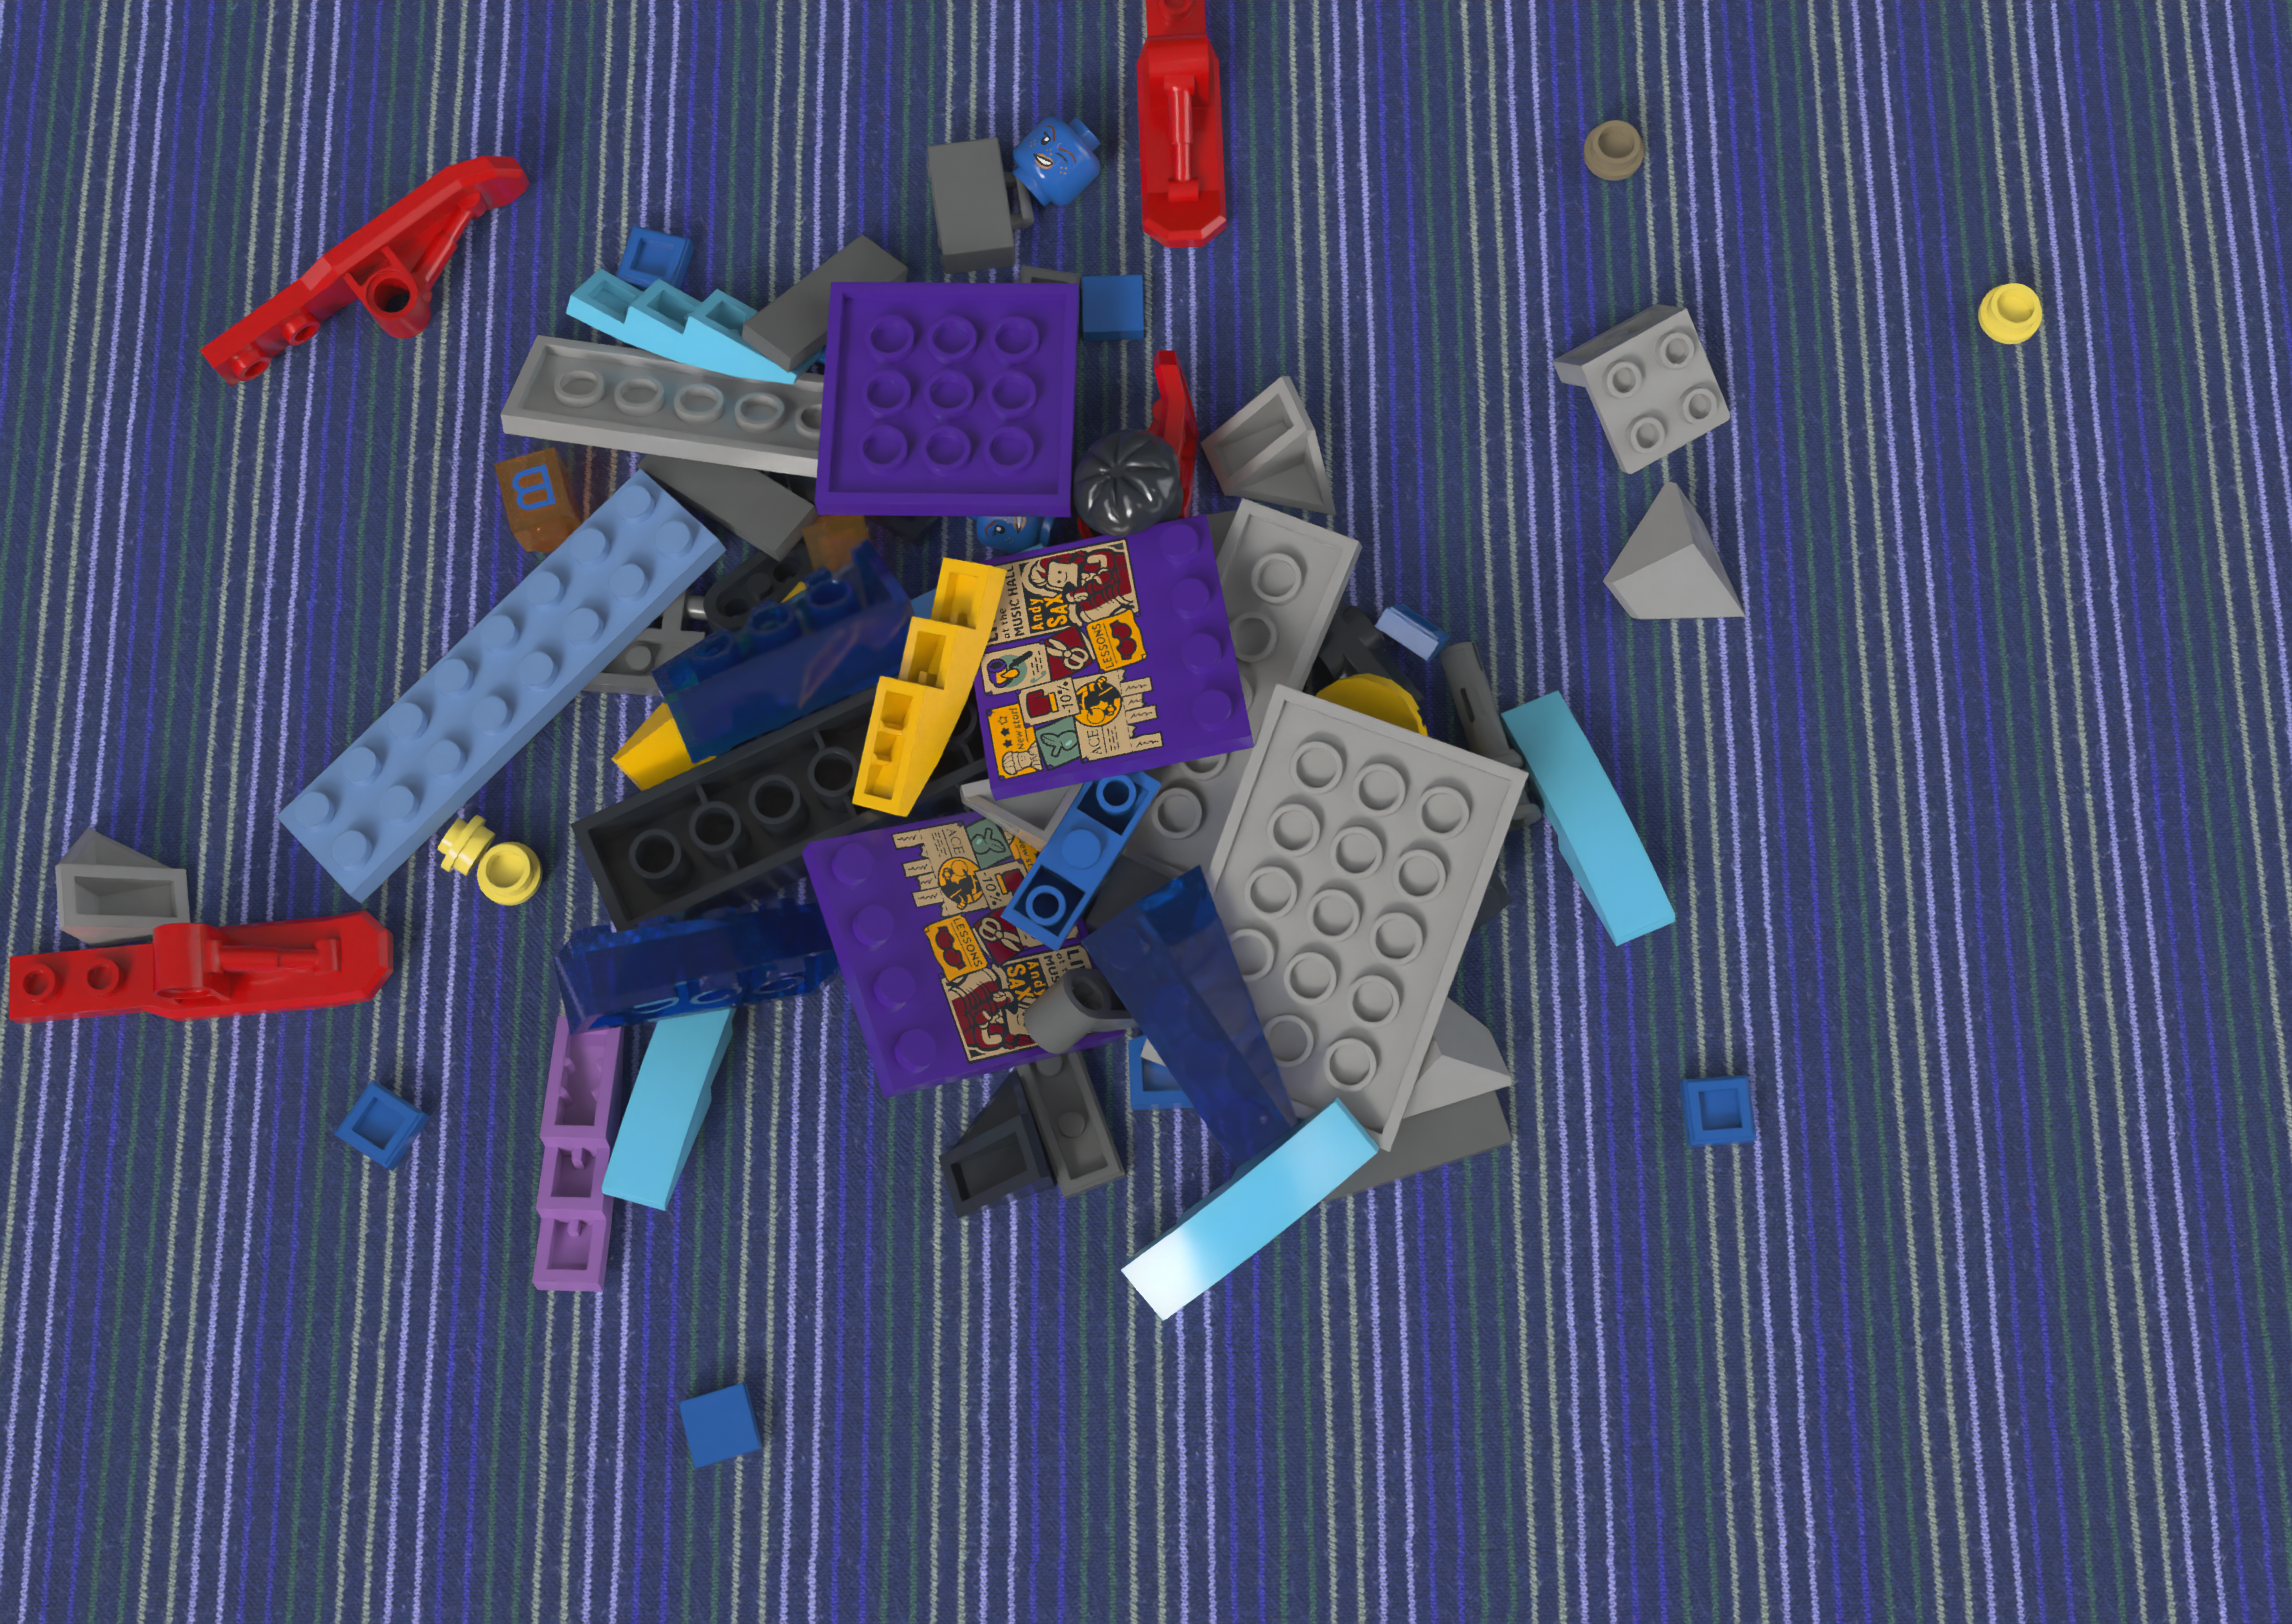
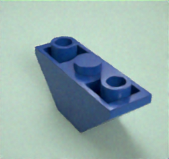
[1000,771,1162,952]

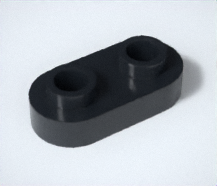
[703,542,819,642]

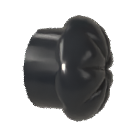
[1072,428,1184,537]

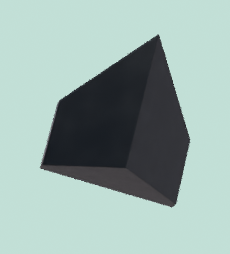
[938,1067,1055,1219]

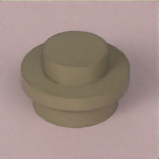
[1583,120,1644,181]

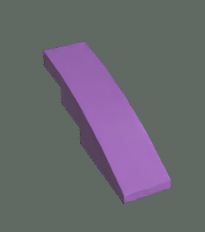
[532,1016,624,1292]

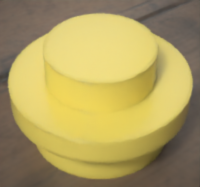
[1978,283,2042,344]
[437,814,496,876]
[477,842,543,906]

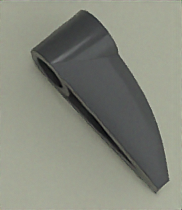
[1024,968,1167,1054]

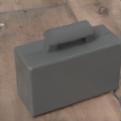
[926,137,1034,274]

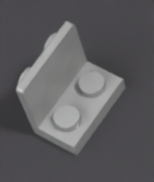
[1552,304,1730,474]

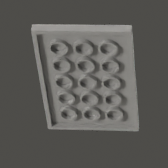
[1140,683,1529,1152]

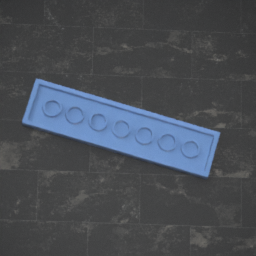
[276,469,726,903]

